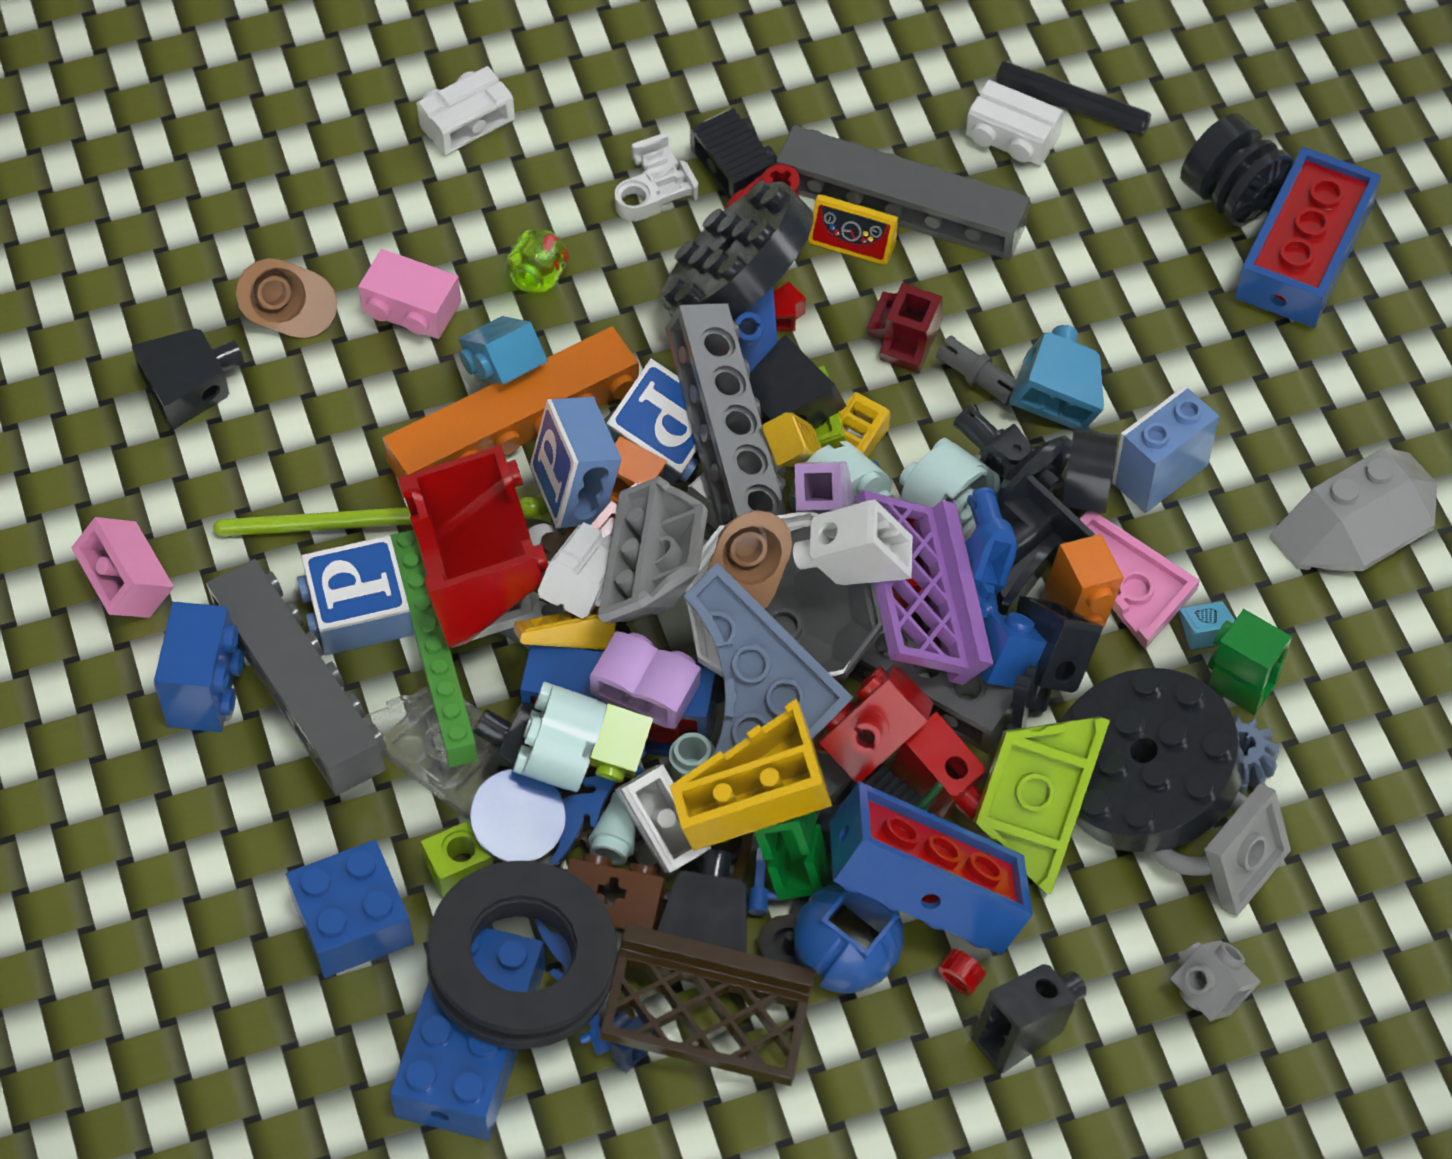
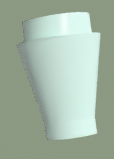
[588,792,636,865]

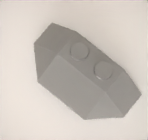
[1270,448,1437,571]
[598,476,708,623]

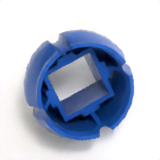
[794,882,904,994]

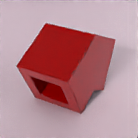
[773,281,806,332]

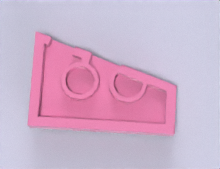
[1080,510,1200,650]

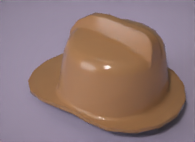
[235,258,337,338]
[707,510,793,609]

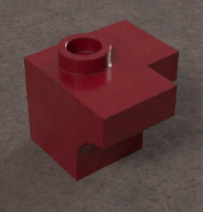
[867,283,943,373]

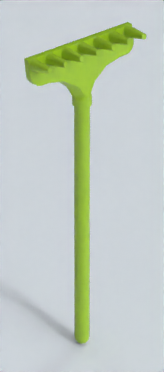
[213,493,566,537]

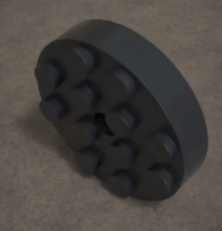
[660,181,814,320]
[1061,668,1244,852]

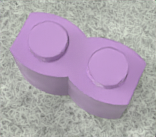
[590,631,701,729]

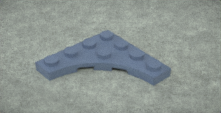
[683,562,853,756]

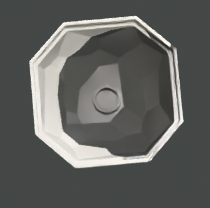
[685,510,883,683]

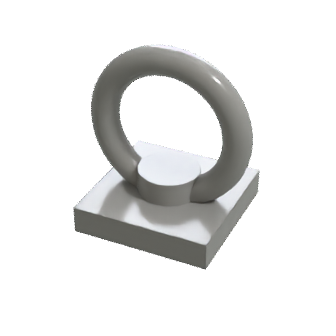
[1150,783,1291,916]

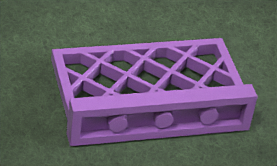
[855,490,993,685]

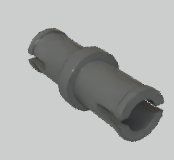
[936,335,1016,406]

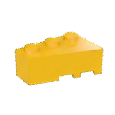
[670,698,832,851]

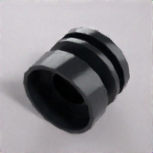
[1180,113,1294,226]

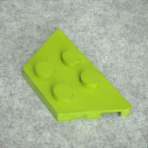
[973,717,1110,894]

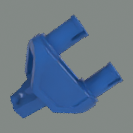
[925,487,1017,622]

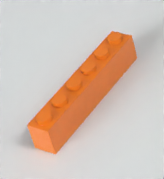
[383,326,639,478]

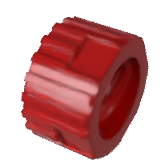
[938,949,987,995]

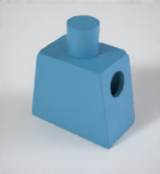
[1009,325,1104,429]

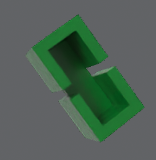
[1207,609,1292,715]
[754,812,831,900]

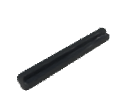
[996,61,1151,135]

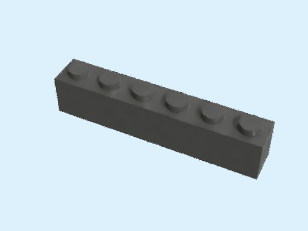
[776,125,1030,260]
[206,559,387,796]

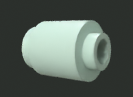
[669,733,715,783]

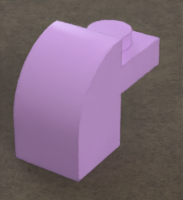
[795,461,853,514]

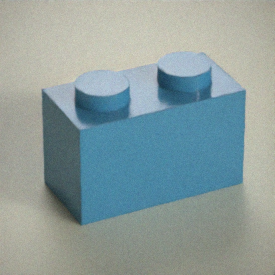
[458,316,548,384]

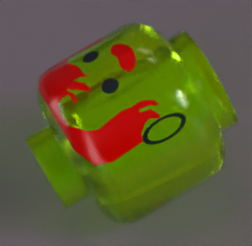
[506,229,569,293]

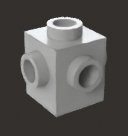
[1171,940,1261,1021]

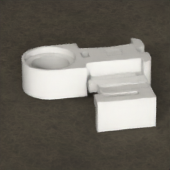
[615,132,698,221]

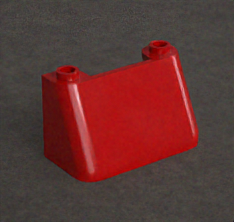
[398,445,549,649]

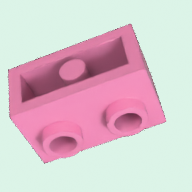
[358,249,461,339]
[71,517,174,618]

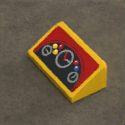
[808,194,898,265]

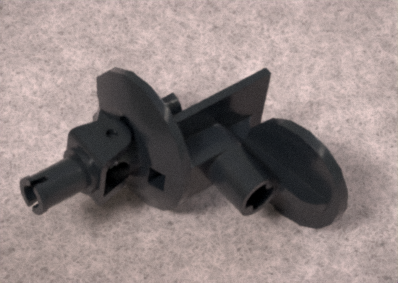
[953,404,1095,616]

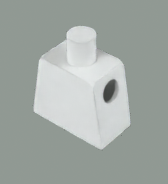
[793,499,913,585]

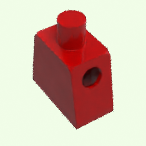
[890,712,986,826]

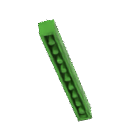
[390,530,478,768]

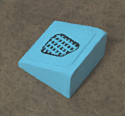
[1178,601,1235,650]

